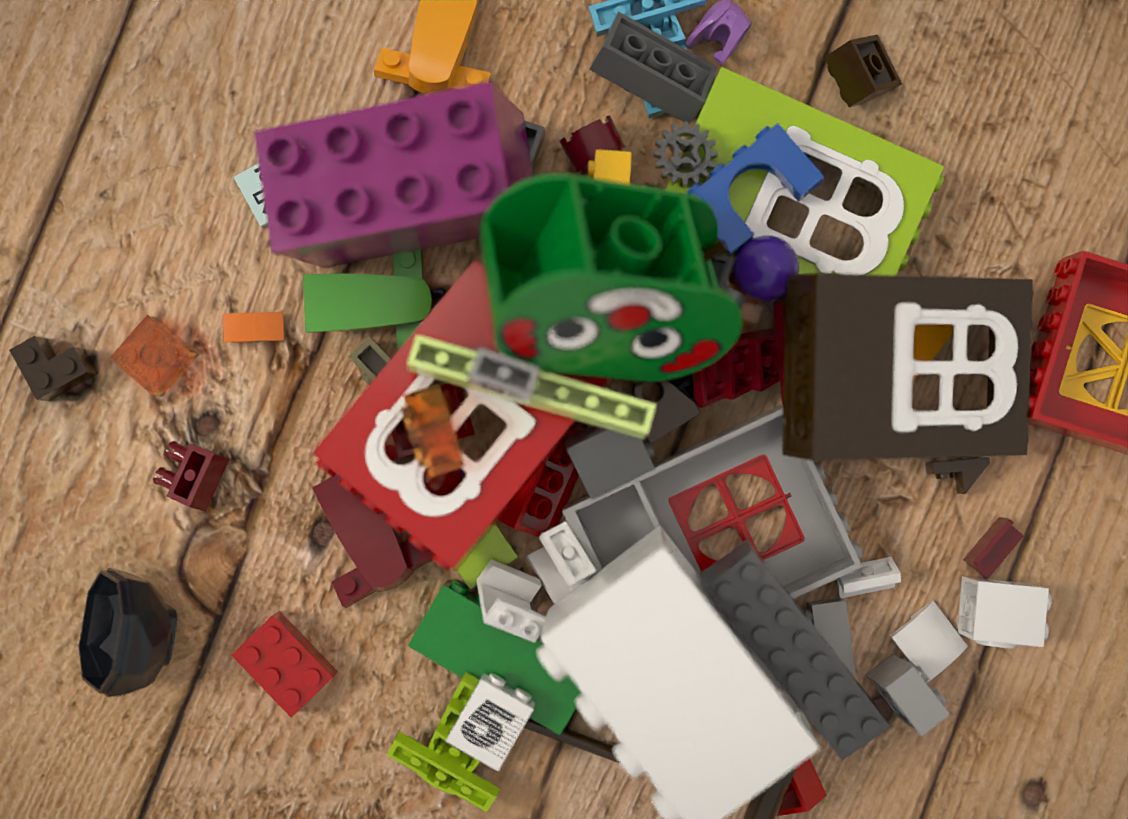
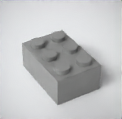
[866,654,950,736]

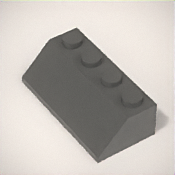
[589,11,718,125]

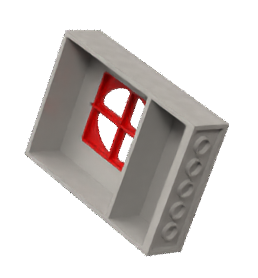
[562,405,863,599]

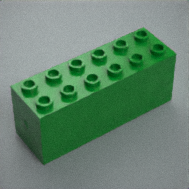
[407,579,582,735]

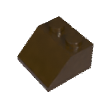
[824,34,902,108]

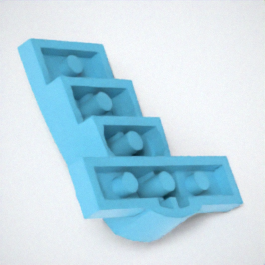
[589,0,706,118]

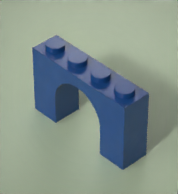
[687,123,824,257]

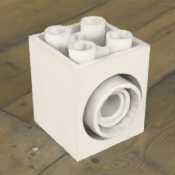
[957,576,1051,648]

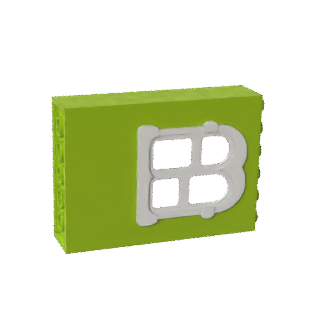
[666,67,944,296]

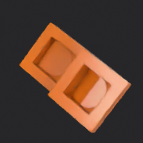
[222,312,284,343]

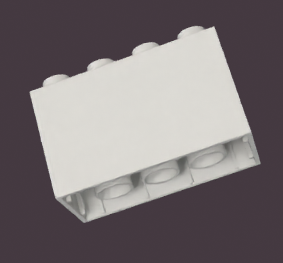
[537,525,820,819]

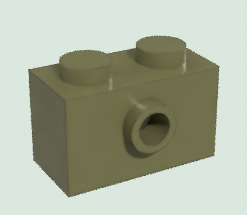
[349,337,392,385]

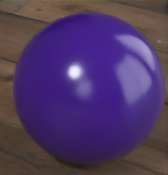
[733,235,799,301]

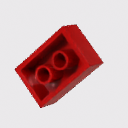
[231,611,338,718]

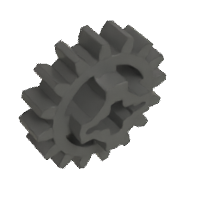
[653,121,718,188]

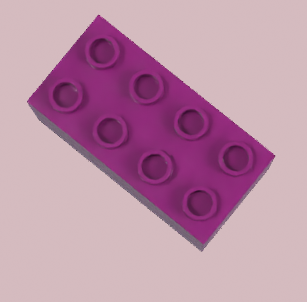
[253,81,533,268]

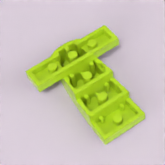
[386,672,500,812]

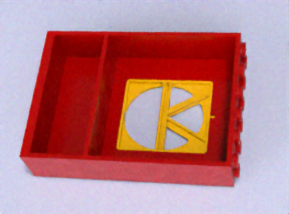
[1028,250,1128,455]

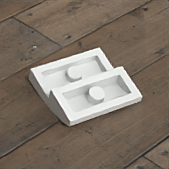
[890,600,968,683]

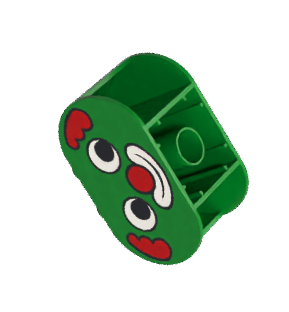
[479,174,743,381]

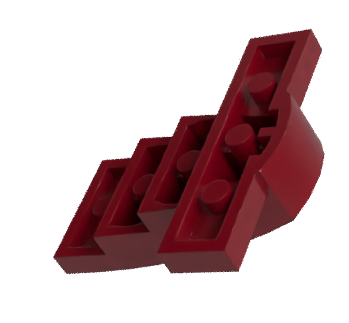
[692,298,785,408]
[312,474,435,608]

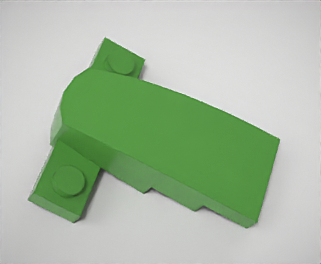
[303,249,432,352]

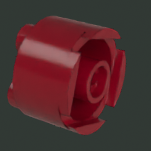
[559,115,625,176]

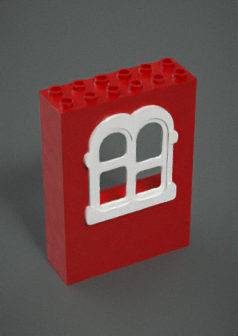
[312,260,613,571]

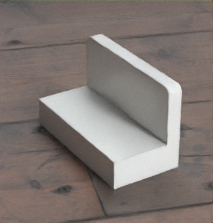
[837,557,901,598]

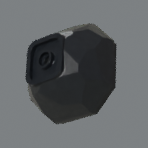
[78,568,178,697]

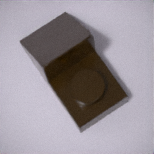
[925,457,990,494]

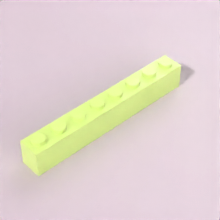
[407,334,656,439]

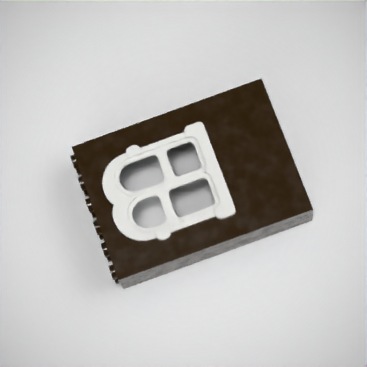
[782,273,1033,461]

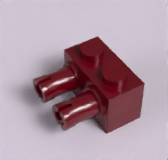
[153,441,230,511]

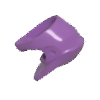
[686,0,752,65]

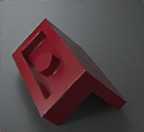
[963,517,1024,579]

